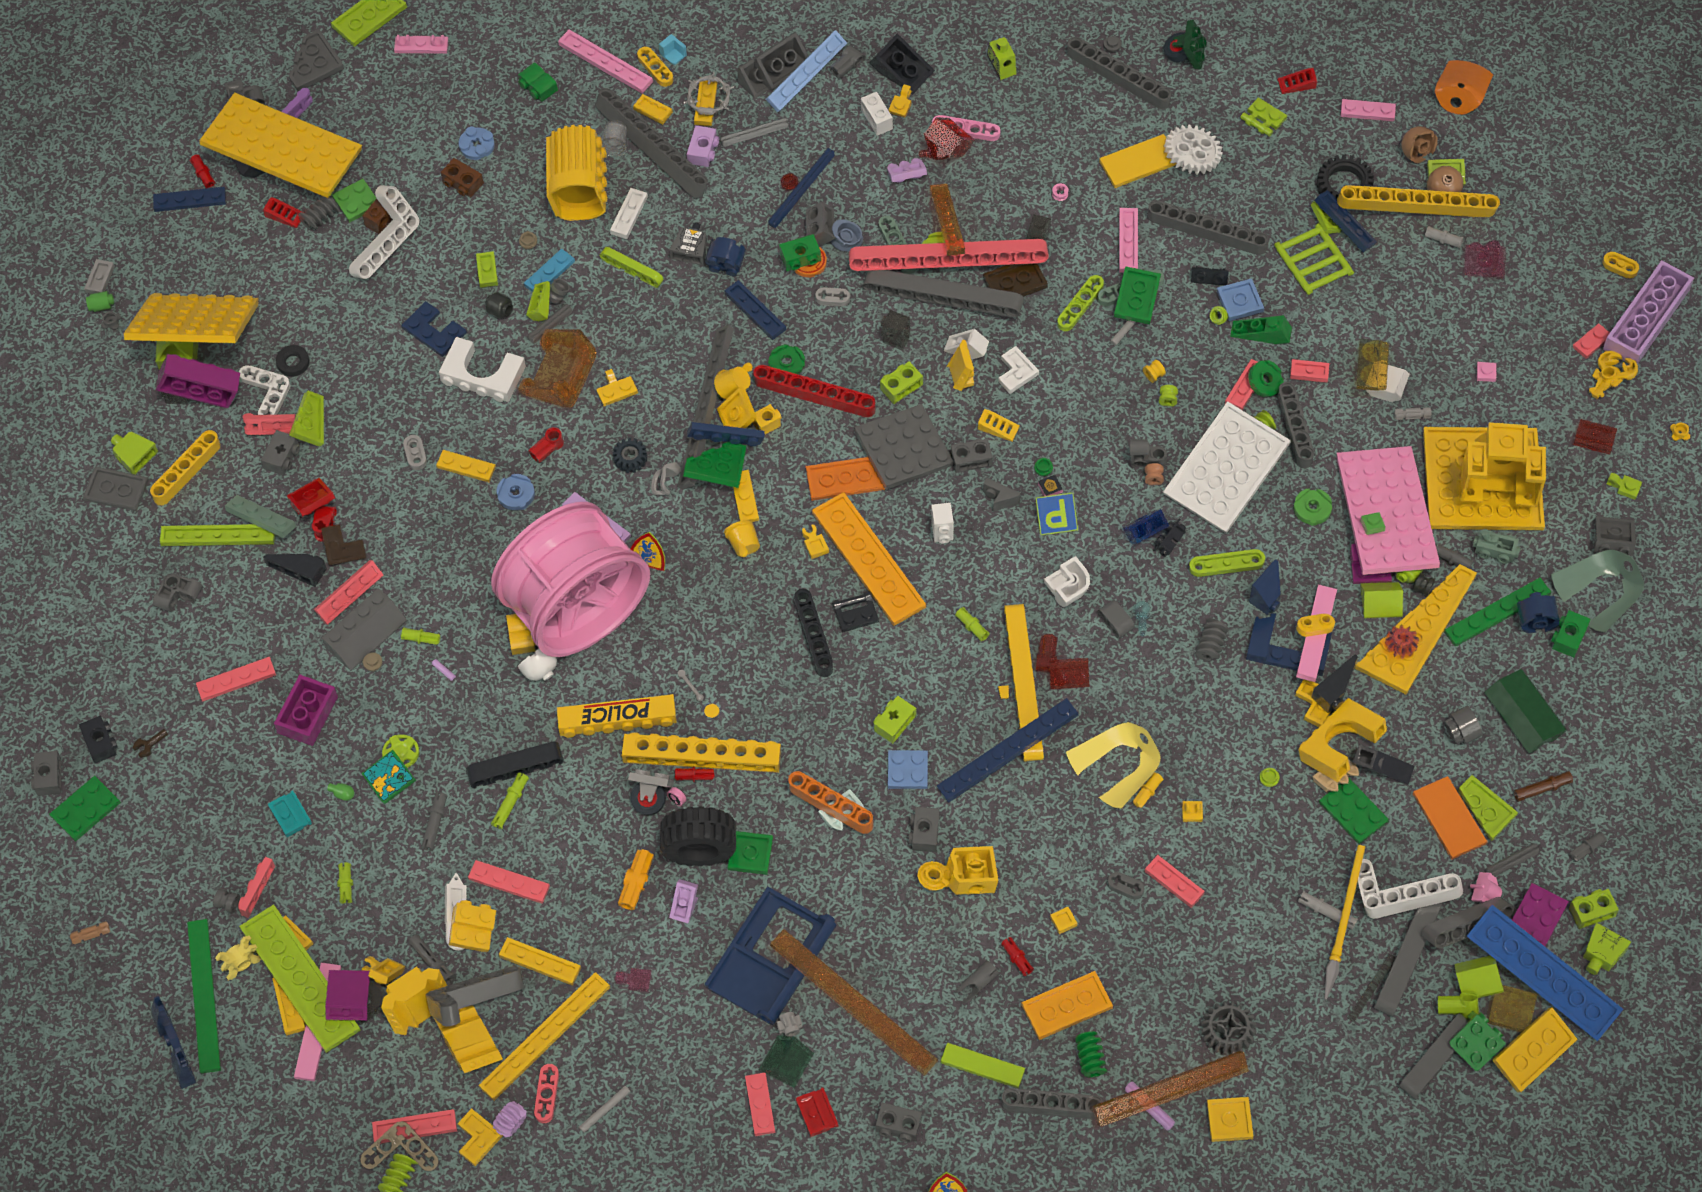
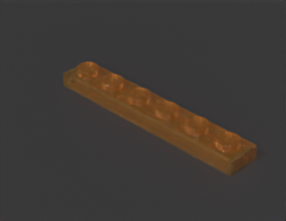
[930,184,965,256]

